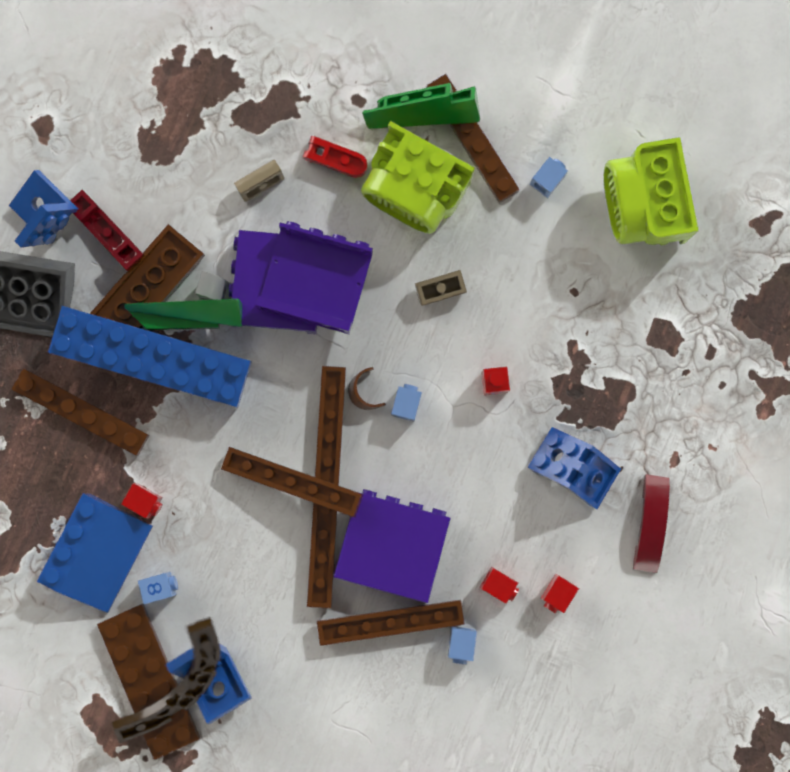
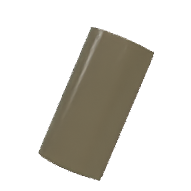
[234,160,285,202]
[415,270,467,306]

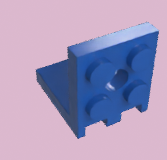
[9,170,78,248]
[528,427,621,509]
[166,643,252,724]

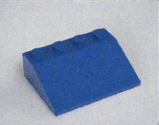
[37,493,153,613]

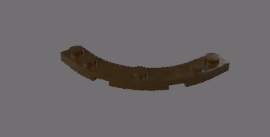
[112,617,221,743]

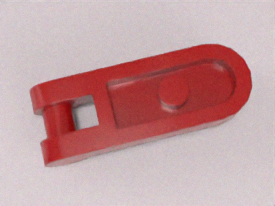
[302,136,368,178]

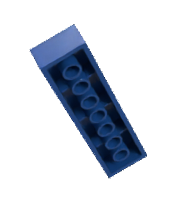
[48,306,252,407]

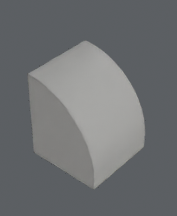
[195,271,229,300]

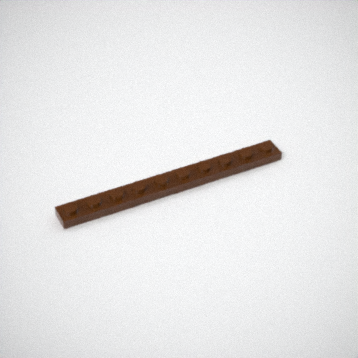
[307,366,346,608]

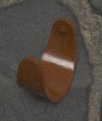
[348,367,386,410]

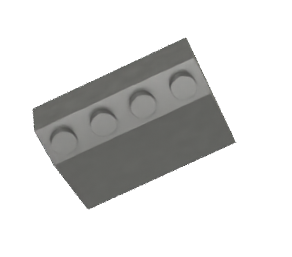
[0,251,75,337]

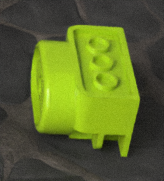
[361,121,475,234]
[603,137,699,246]

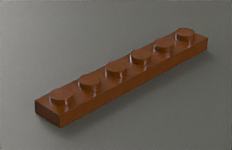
[426,74,519,203]
[12,369,150,456]
[221,447,364,517]
[317,599,465,646]

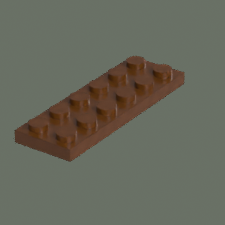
[90,224,205,329]
[97,604,200,760]

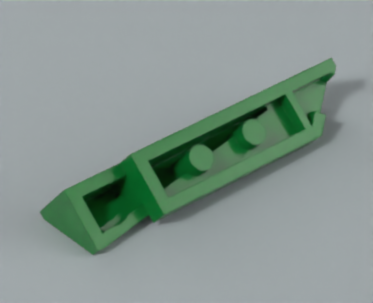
[362,83,480,129]
[125,299,242,330]

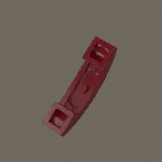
[70,189,144,271]
[633,474,670,573]

